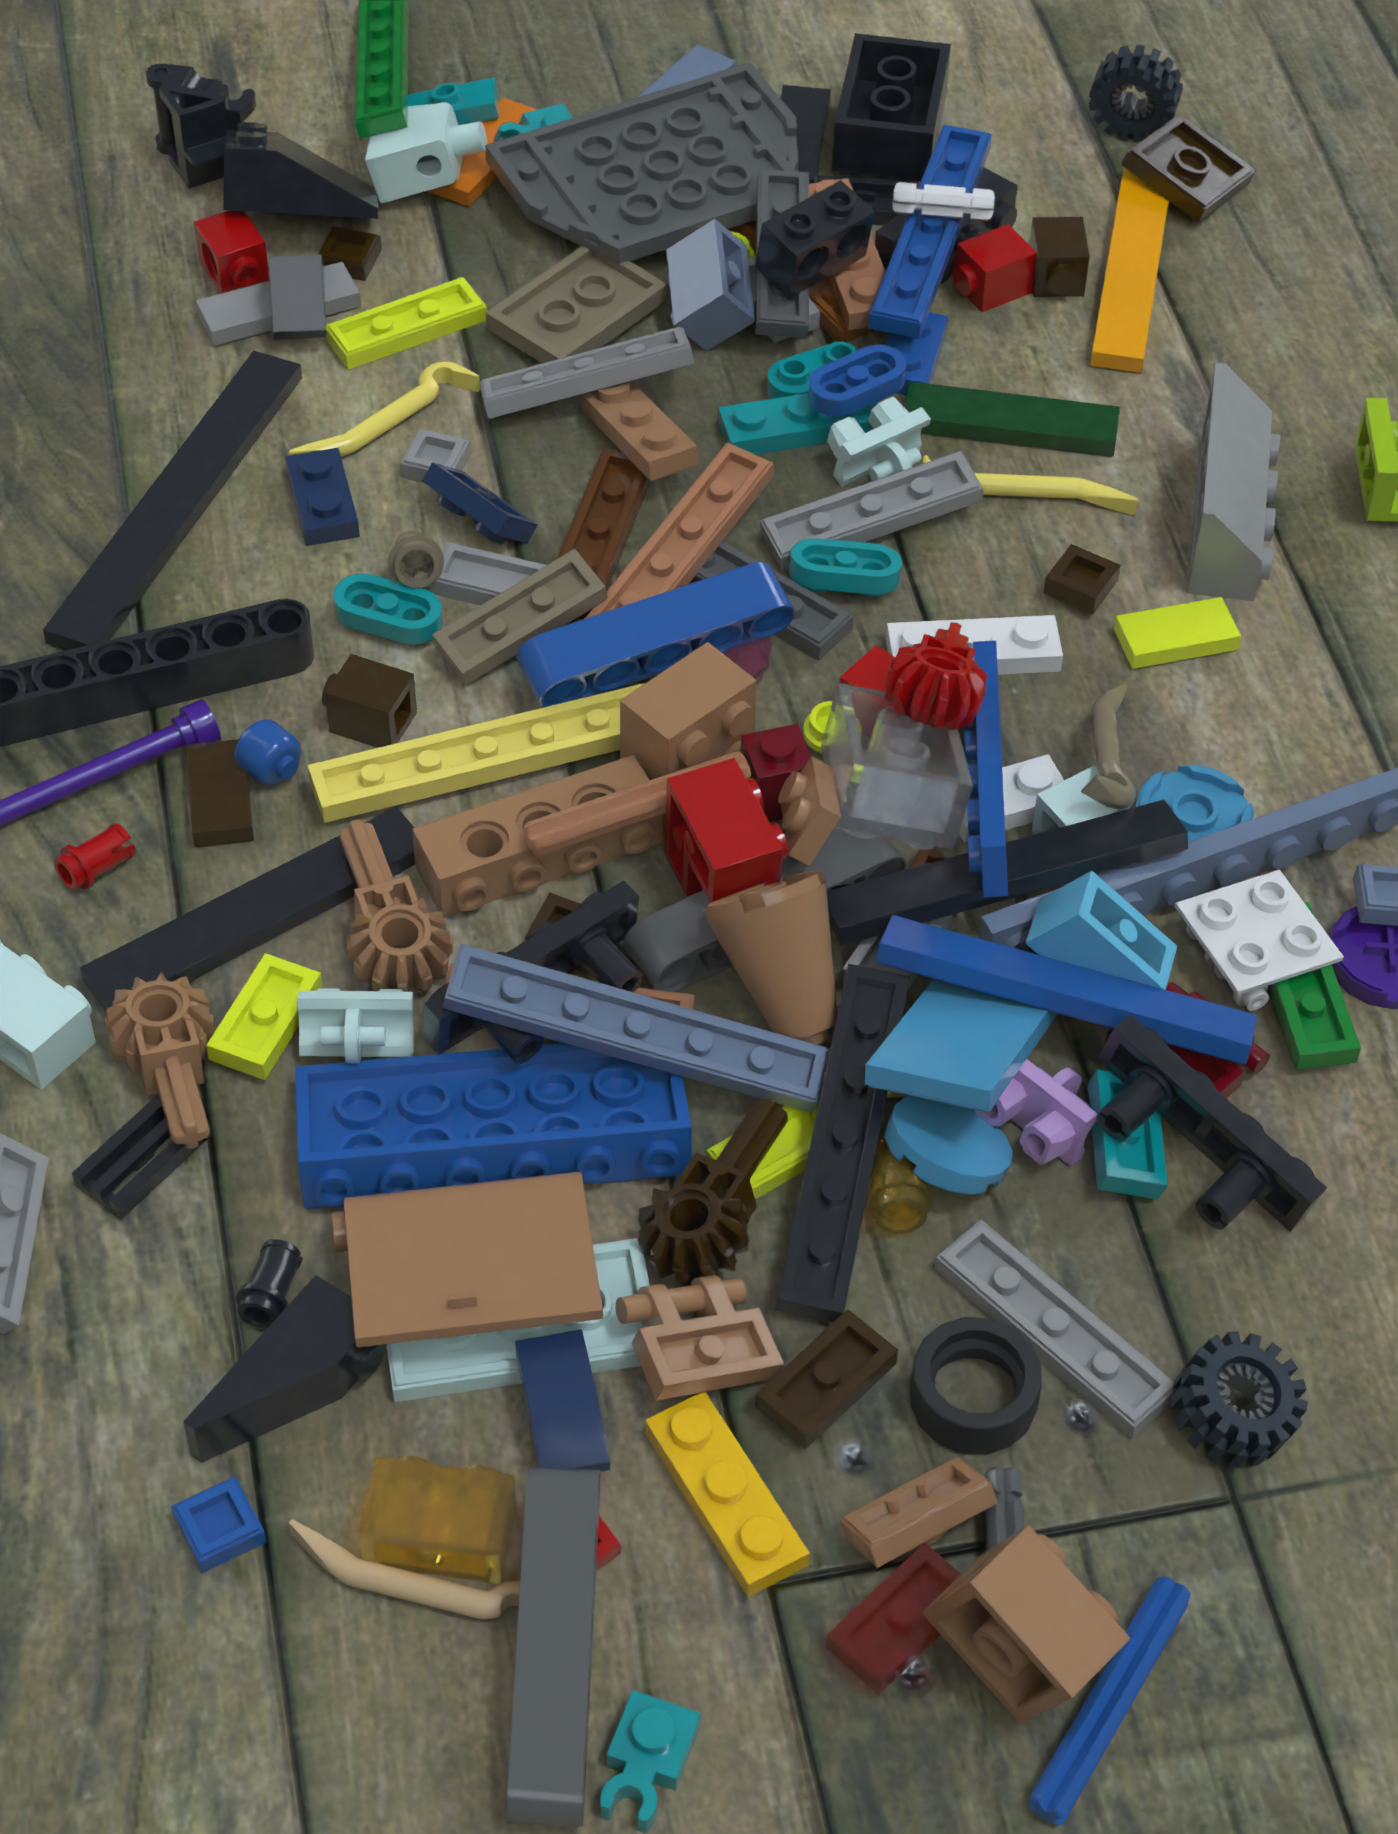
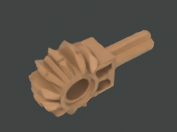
[339,819,453,995]
[105,972,215,1149]

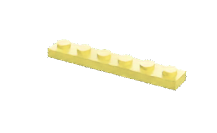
[307,683,644,823]

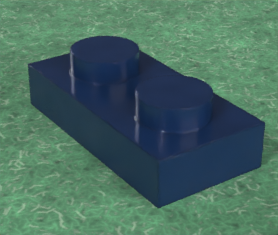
[285,448,360,546]
[422,462,538,544]

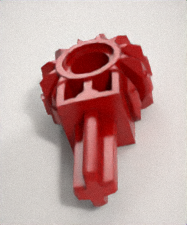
[884,622,987,730]

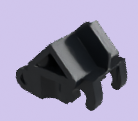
[146,63,256,189]

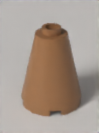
[703,869,837,1045]

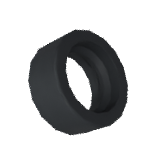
[910,1317,1042,1454]

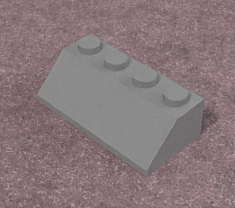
[1187,363,1280,601]

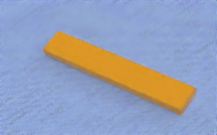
[1090,167,1169,373]

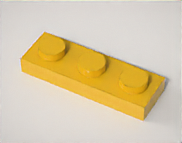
[645,1392,810,1597]

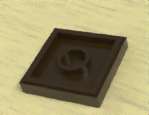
[1121,114,1256,223]

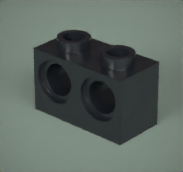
[755,180,875,300]

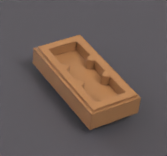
[840,1457,998,1568]

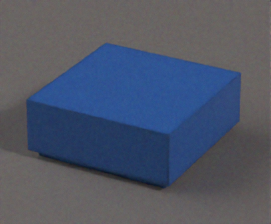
[171,1476,267,1573]

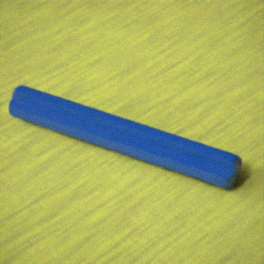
[1029,1576,1190,1826]

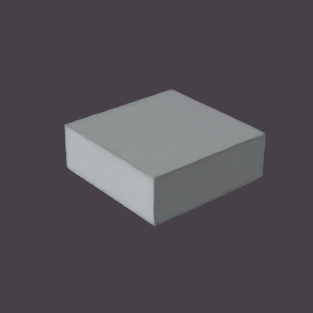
[400,429,471,483]

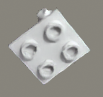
[1174,869,1344,1011]

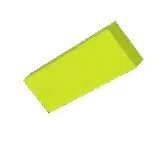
[325,277,487,370]

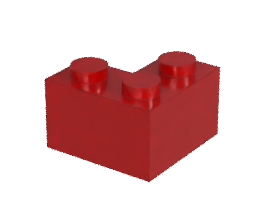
[664,758,788,903]

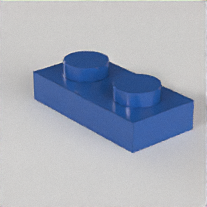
[886,312,948,396]

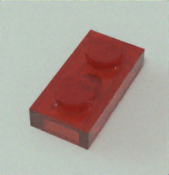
[826,1543,961,1695]

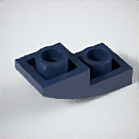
[515,1329,610,1472]

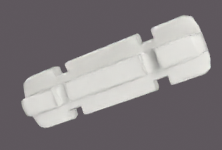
[893,182,995,221]

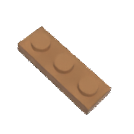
[580,381,699,481]

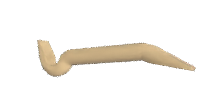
[288,1519,520,1619]

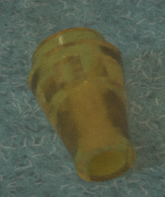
[867,1138,932,1234]

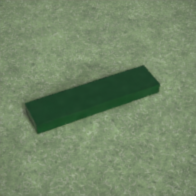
[905,381,1120,456]

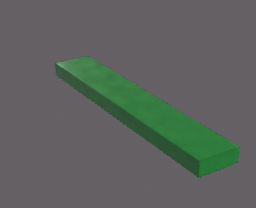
[354,0,409,139]

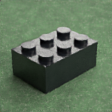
[832,33,951,181]

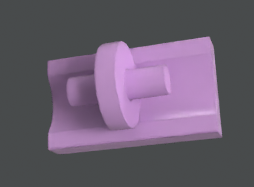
[975,1059,1098,1166]

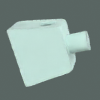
[365,103,487,203]

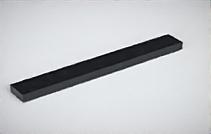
[43,351,302,650]

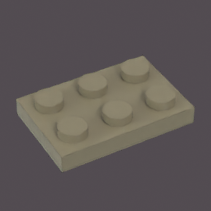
[485,246,668,363]

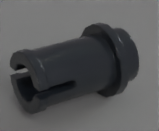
[235,1239,303,1328]

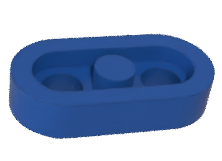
[808,345,906,417]

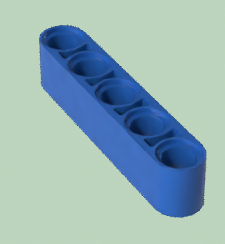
[516,562,795,708]

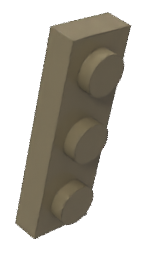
[432,548,608,686]

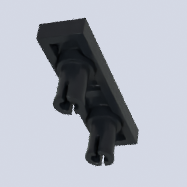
[423,881,643,1065]
[1097,1014,1327,1232]

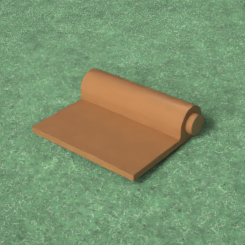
[332,1171,603,1348]

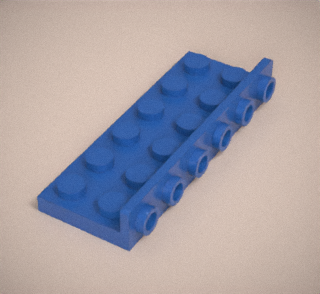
[295,1043,692,1209]

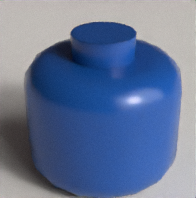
[234,719,302,786]

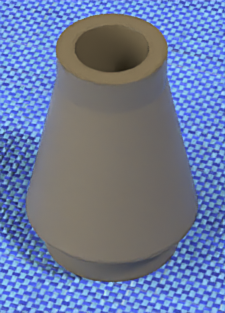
[388,530,444,589]

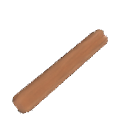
[523,752,751,856]

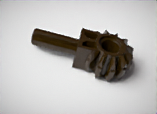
[638,1098,788,1287]

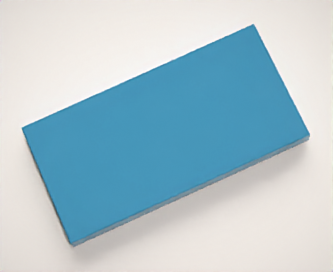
[865,979,1058,1112]

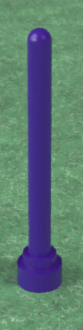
[0,699,221,826]

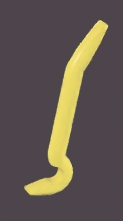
[289,362,480,456]
[923,455,1139,515]

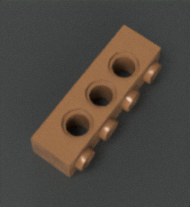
[412,755,663,918]

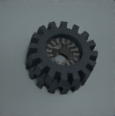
[1089,45,1183,142]
[1171,1331,1308,1468]

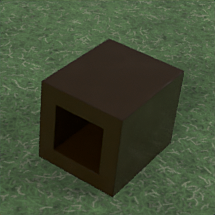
[1029,217,1090,297]
[322,654,417,748]

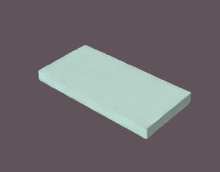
[386,1238,650,1402]

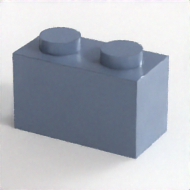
[666,219,755,351]

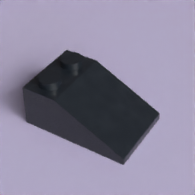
[223,122,378,219]

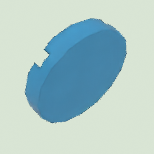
[1136,765,1255,842]
[884,1096,1013,1195]

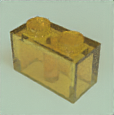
[358,1455,517,1584]

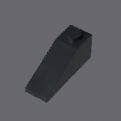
[183,1275,385,1463]

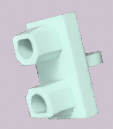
[827,396,931,487]
[297,988,414,1064]

